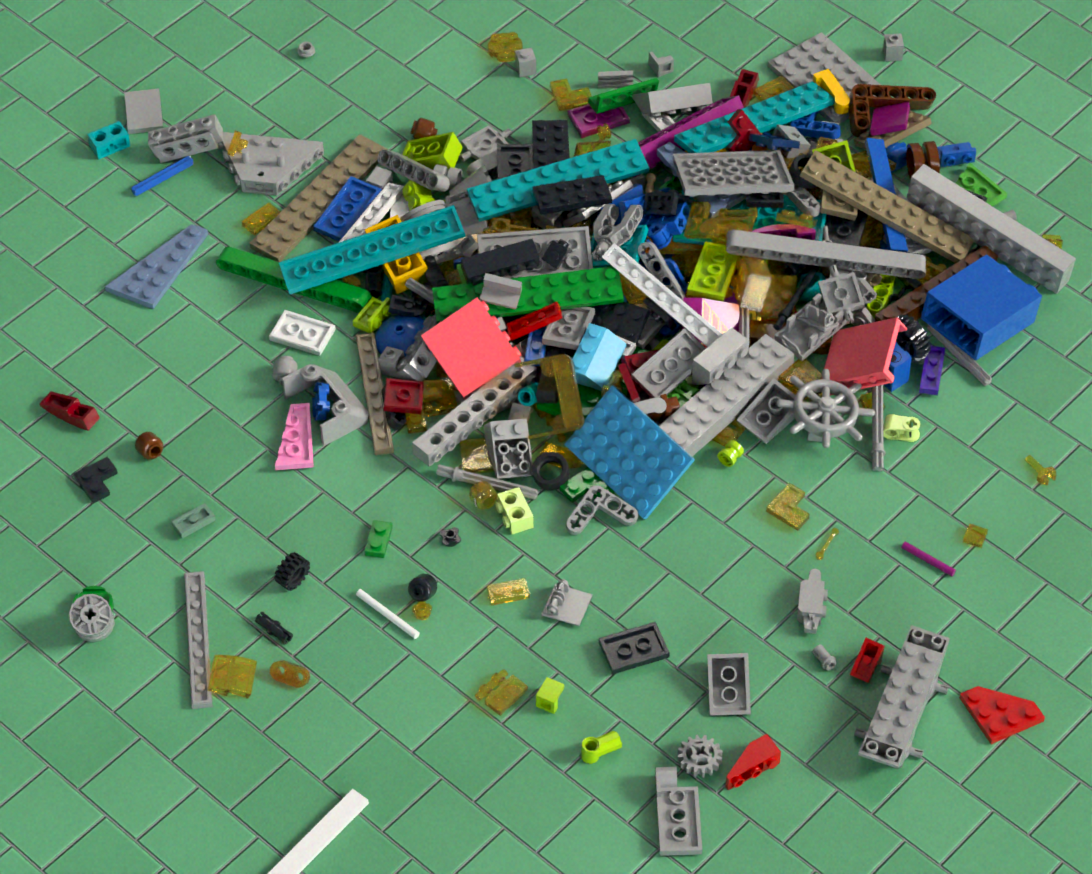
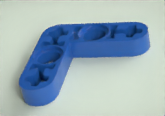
[791,111,841,140]

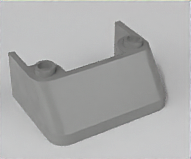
[282,364,369,446]

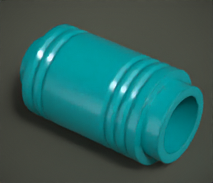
[518,382,539,406]

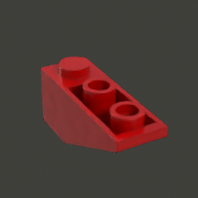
[726,734,781,790]

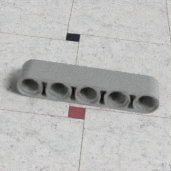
[377,149,450,192]

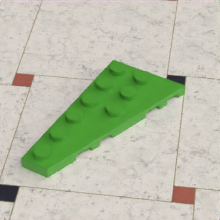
[955,163,1007,207]

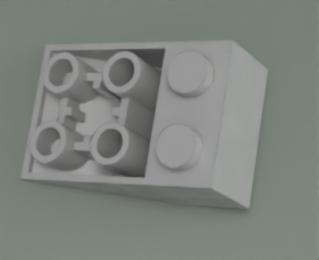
[445,189,488,236]
[484,419,533,479]

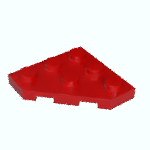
[959,686,1045,744]

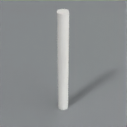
[356,589,420,639]

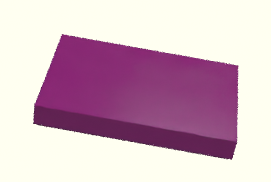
[870,102,910,136]
[567,104,630,138]

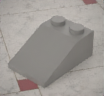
[737,378,803,444]
[707,653,751,716]

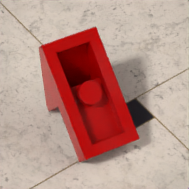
[850,637,885,683]

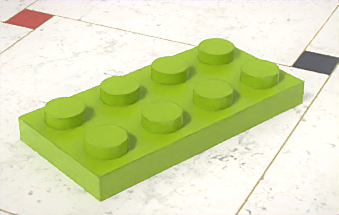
[687,241,740,302]

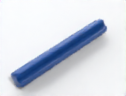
[131,156,194,196]

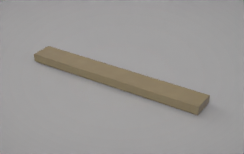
[356,333,394,455]

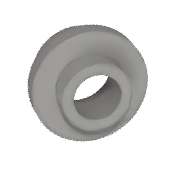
[298,42,315,57]

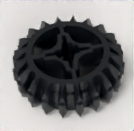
[894,314,932,363]

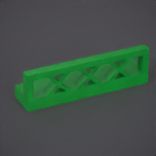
[588,78,659,114]

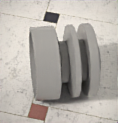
[69,594,115,642]

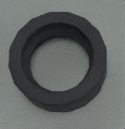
[789,154,818,189]
[531,452,570,491]

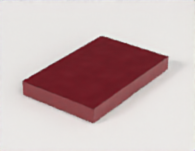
[618,363,641,403]

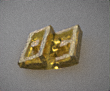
[208,655,257,698]

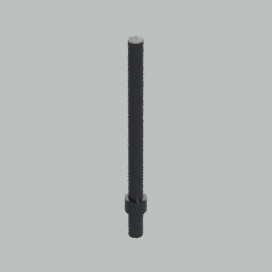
[773,265,821,330]

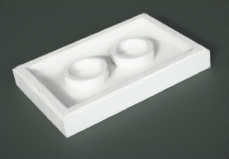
[269,310,336,356]

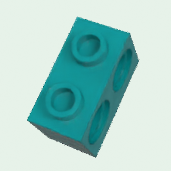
[87,121,130,160]

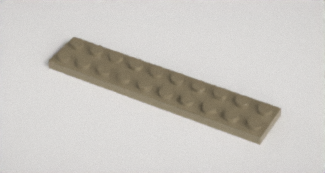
[250,134,388,262]
[800,150,974,263]

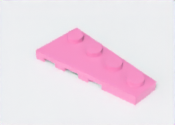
[275,403,314,470]

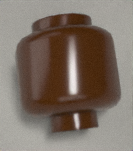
[410,118,438,139]
[135,432,164,460]

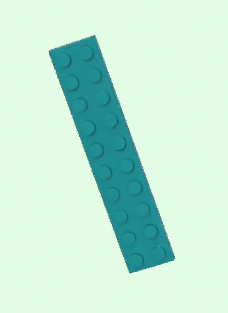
[674,81,835,153]
[466,139,649,222]
[279,205,466,295]

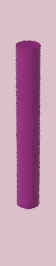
[901,541,956,576]

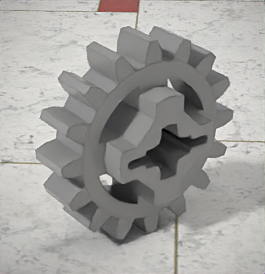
[678,734,723,778]

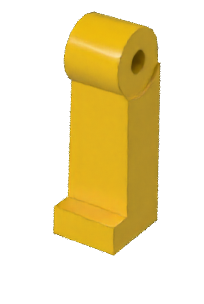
[813,69,850,115]

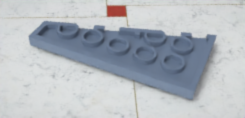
[657,142,746,220]
[105,224,208,309]

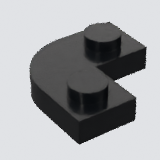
[388,290,432,317]

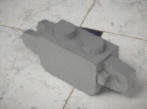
[797,568,828,634]

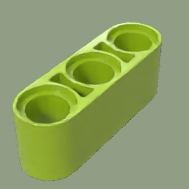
[867,274,895,319]

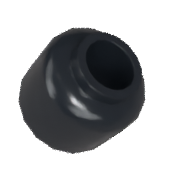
[408,574,437,602]

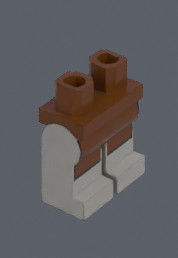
[634,394,680,424]

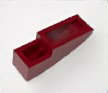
[730,69,759,108]
[39,391,100,431]

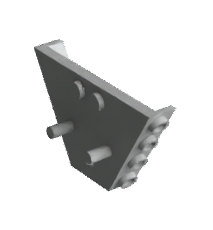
[217,132,324,196]

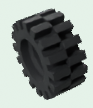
[274,552,310,591]

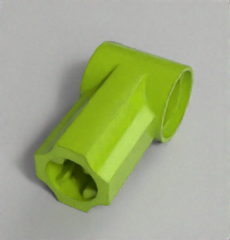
[581,731,622,764]

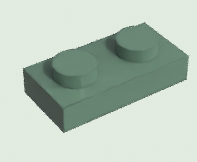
[171,503,216,539]

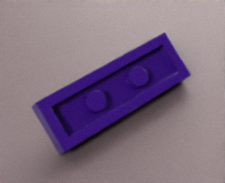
[919,346,945,395]

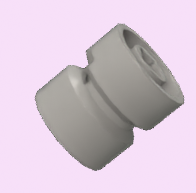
[434,164,462,190]

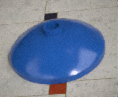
[375,315,424,357]

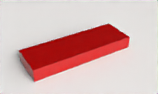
[506,302,562,341]

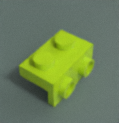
[352,297,391,333]

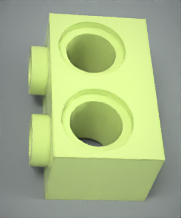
[495,487,534,534]

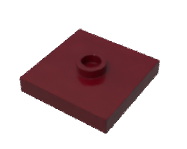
[383,378,424,415]

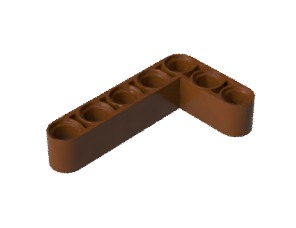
[849,84,936,137]

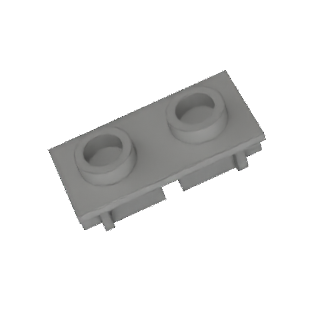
[799,304,838,331]

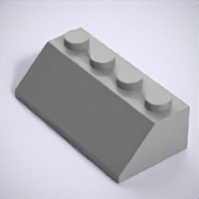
[632,83,713,117]

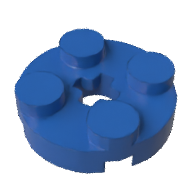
[312,382,330,421]

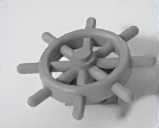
[776,369,875,448]

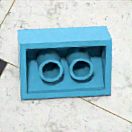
[568,323,626,392]

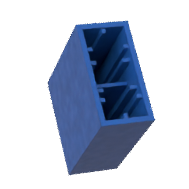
[921,254,1042,360]

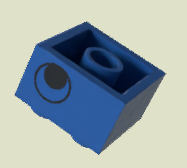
[884,342,912,392]

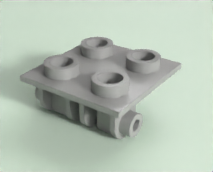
[542,579,593,626]

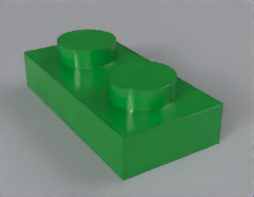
[365,520,392,558]

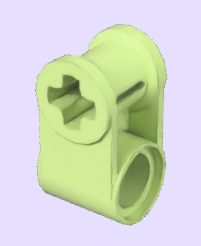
[883,414,920,442]

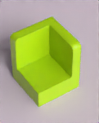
[536,677,564,714]

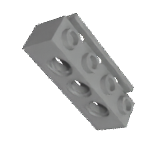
[148,114,223,163]
[395,315,437,381]

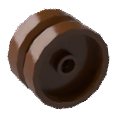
[906,141,940,180]

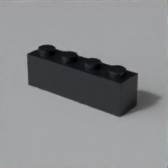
[461,238,540,286]

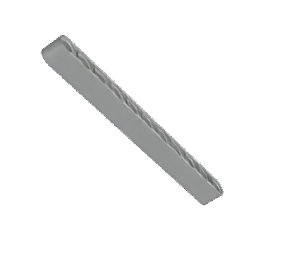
[726,230,926,279]

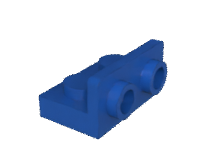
[937,142,976,167]

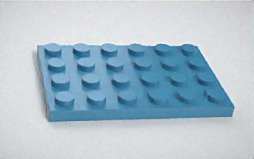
[564,385,695,519]

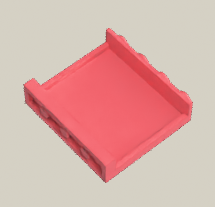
[421,297,521,400]
[821,317,907,395]

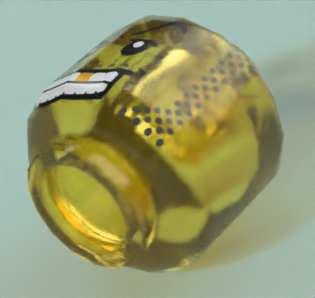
[469,481,497,510]

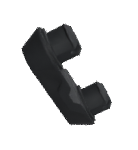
[424,255,449,288]

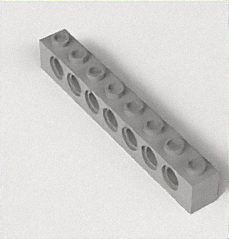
[412,356,537,467]

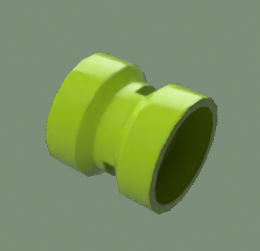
[717,440,744,467]

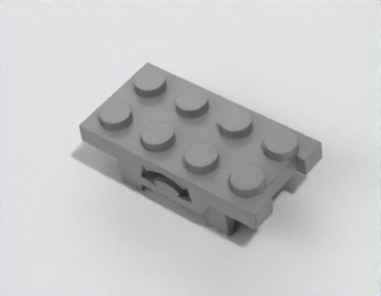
[774,293,853,361]

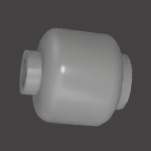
[272,356,298,385]

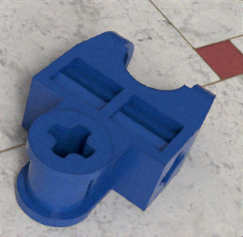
[644,202,691,249]

